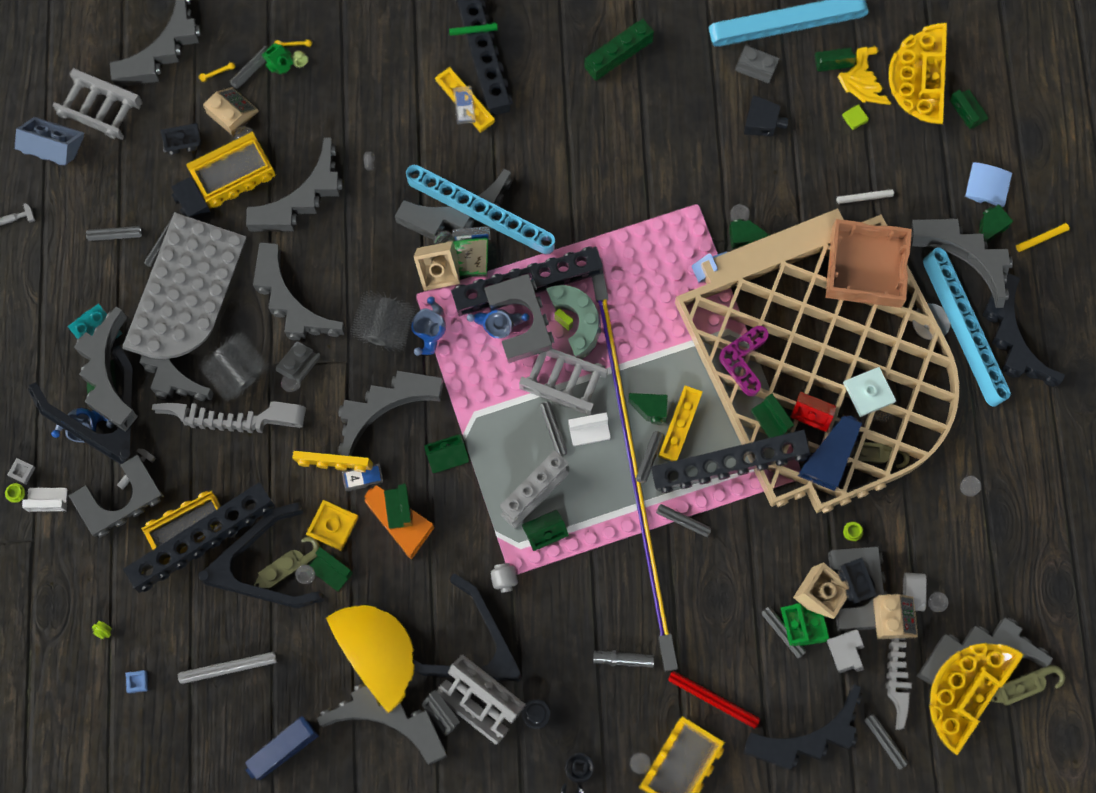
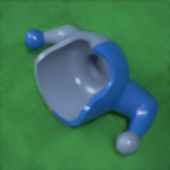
[411,297,446,356]
[467,309,530,339]
[51,408,115,442]

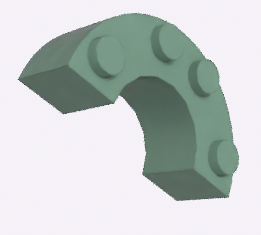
[546,285,601,359]

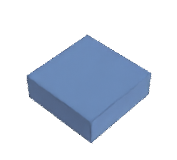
[126,670,148,693]

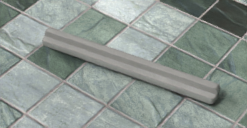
[178,652,277,684]

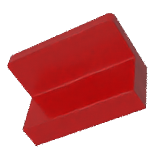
[790,392,836,432]

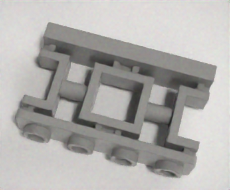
[500,451,569,529]
[437,655,526,744]

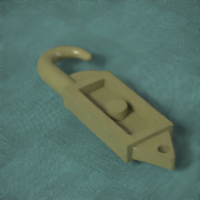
[849,442,910,468]
[254,537,320,590]
[991,665,1065,706]

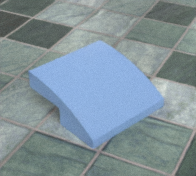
[965,162,1012,207]

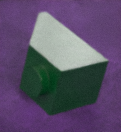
[979,204,1013,243]
[729,219,770,250]
[628,393,668,425]

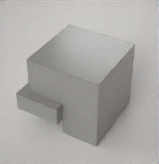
[827,630,864,673]

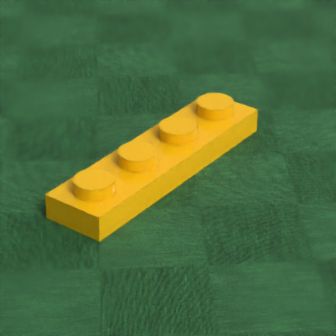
[435,67,495,133]
[658,385,703,462]
[292,451,373,472]

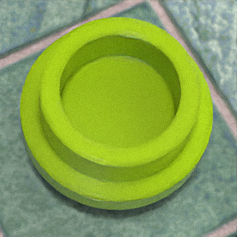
[5,483,25,503]
[843,522,863,542]
[92,621,112,639]

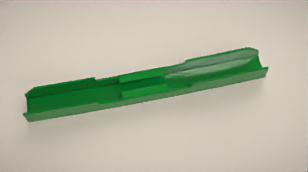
[449,23,498,36]

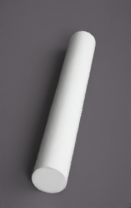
[837,189,894,204]

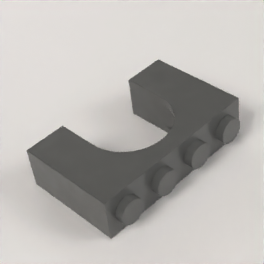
[485,274,555,363]
[69,455,164,538]
[828,547,887,632]

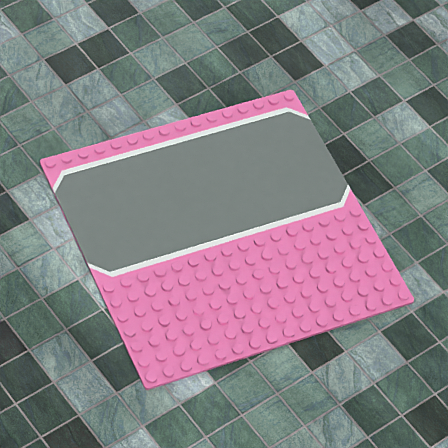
[416,205,801,575]

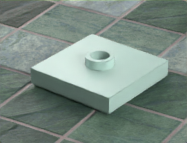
[843,367,896,417]

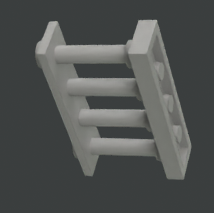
[53,69,142,140]
[519,348,608,416]

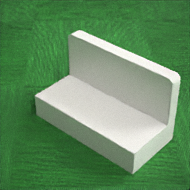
[568,412,611,446]
[22,488,68,512]

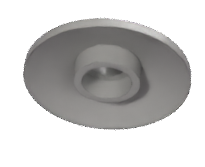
[912,304,950,340]

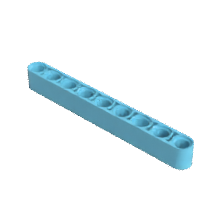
[709,0,869,46]
[406,165,555,254]
[923,248,1011,407]

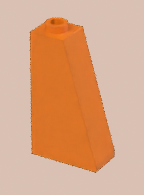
[365,485,434,559]

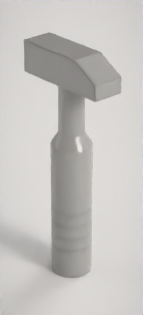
[0,203,35,226]
[117,449,156,490]

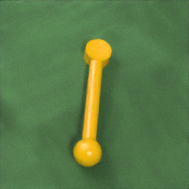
[274,39,312,47]
[199,62,235,82]

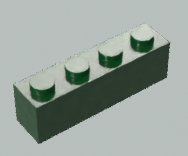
[585,18,654,81]

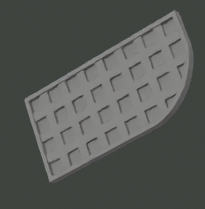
[123,212,246,359]

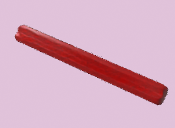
[668,671,760,728]

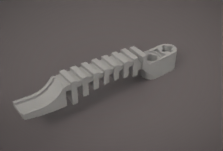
[152,402,306,433]
[886,573,926,730]

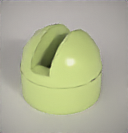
[292,51,308,67]

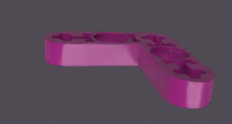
[719,326,768,396]

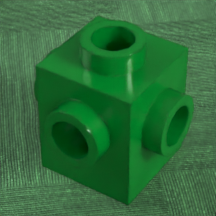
[262,43,294,74]

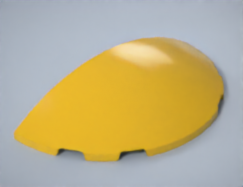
[889,23,947,124]
[326,605,415,713]
[930,643,1024,755]

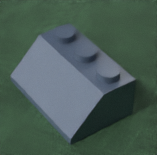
[15,117,84,165]

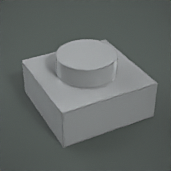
[7,458,35,484]

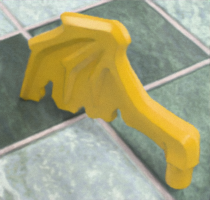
[838,46,891,105]

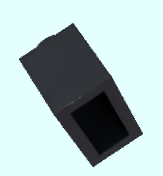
[171,176,211,220]

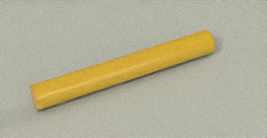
[1016,223,1069,252]

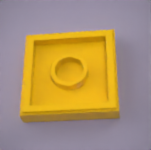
[306,500,359,552]

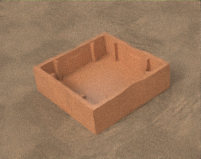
[825,219,912,308]

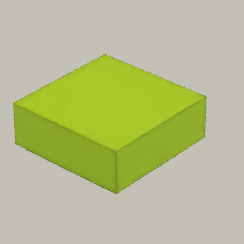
[842,105,868,130]
[554,309,573,331]

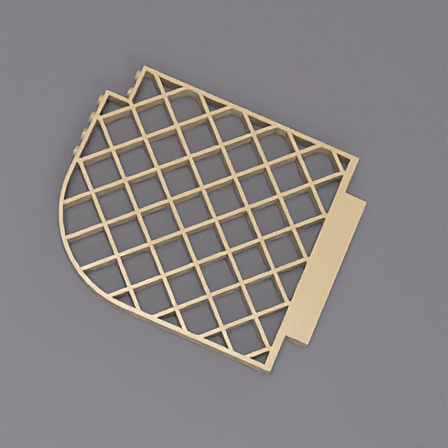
[675,209,959,514]

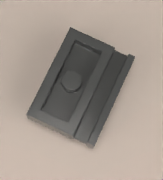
[735,45,779,83]
[276,341,320,384]
[421,690,460,736]

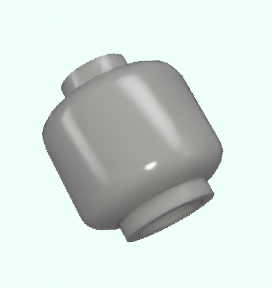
[491,563,518,593]

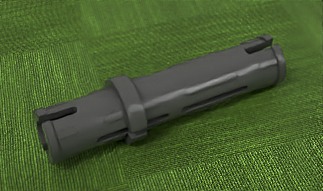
[593,650,654,668]

